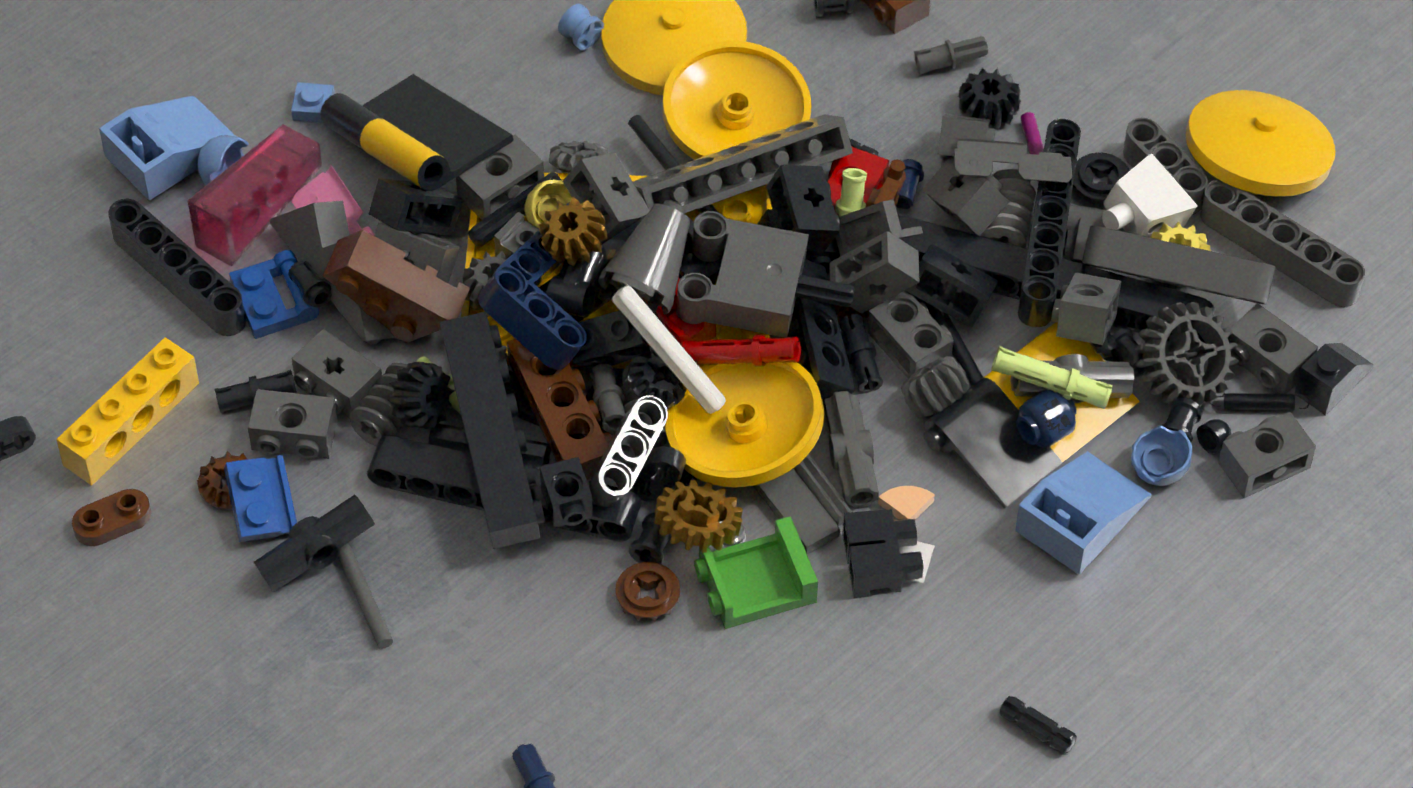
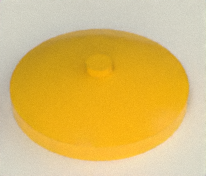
[601,0,747,95]
[662,41,812,160]
[1185,90,1335,196]
[665,362,824,487]

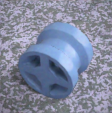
[558,4,604,50]

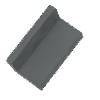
[835,199,923,257]

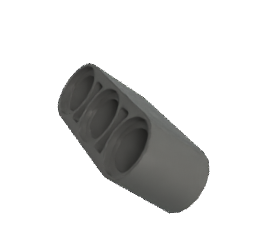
[1123,118,1208,215]
[588,395,668,507]

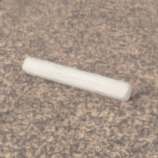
[612,285,726,414]

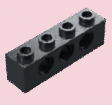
[780,259,855,410]

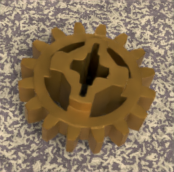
[654,480,743,553]

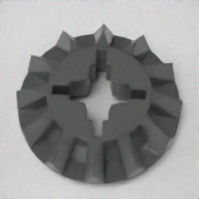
[549,140,608,173]

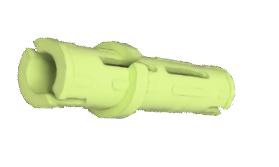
[991,346,1113,409]

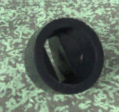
[1196,419,1231,454]

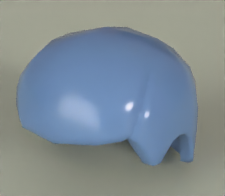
[198,135,249,193]
[1131,425,1192,486]

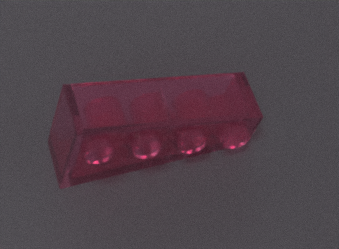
[187,124,322,267]

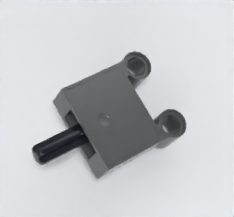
[676,211,855,338]

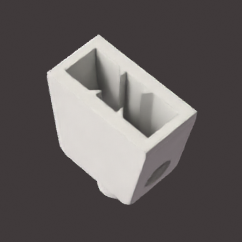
[1102,154,1198,238]

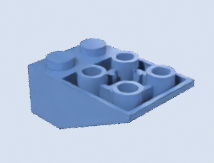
[99,96,235,201]
[1015,451,1151,575]

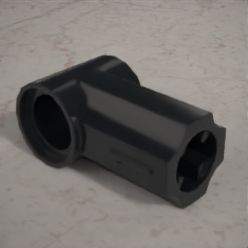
[546,245,606,318]

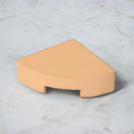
[878,486,935,520]

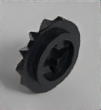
[1073,152,1130,204]
[627,349,687,408]

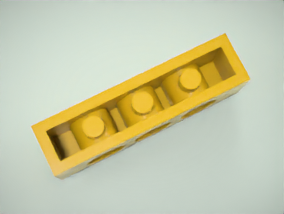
[56,337,199,486]

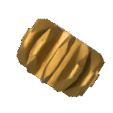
[539,197,607,267]

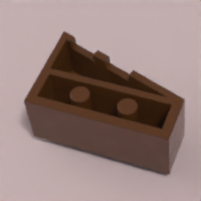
[323,230,470,343]

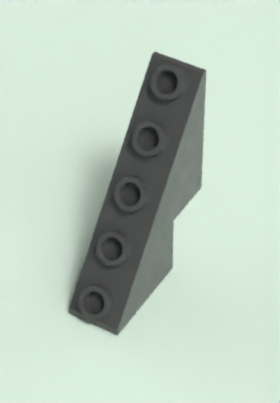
[269,201,396,345]

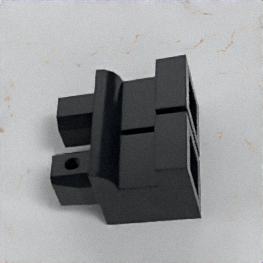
[842,509,924,599]

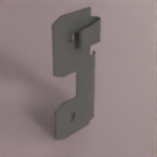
[954,138,1072,183]

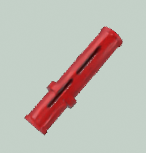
[681,335,801,367]

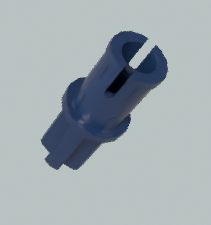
[512,744,555,788]

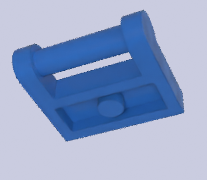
[229,250,320,339]

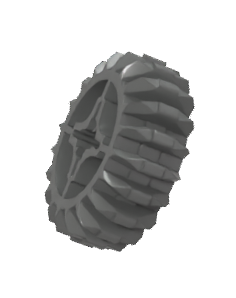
[1134,302,1239,406]

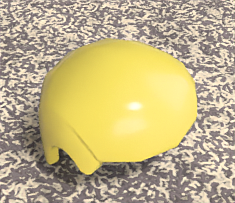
[524,180,572,229]

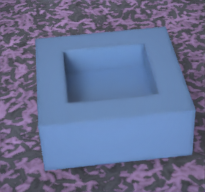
[291,82,335,123]

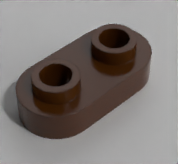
[72,489,151,546]

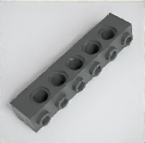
[633,114,853,213]

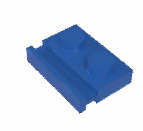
[224,455,297,542]

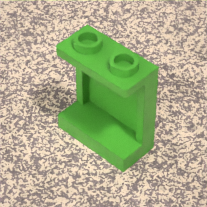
[694,516,818,629]

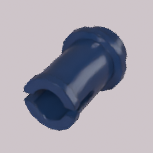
[896,159,925,209]

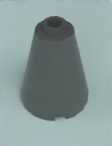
[598,200,690,314]

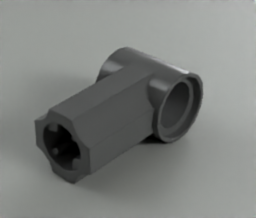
[1063,204,1106,268]

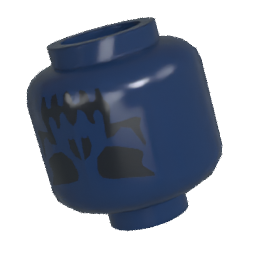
[1016,389,1077,448]

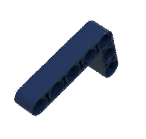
[478,202,586,370]

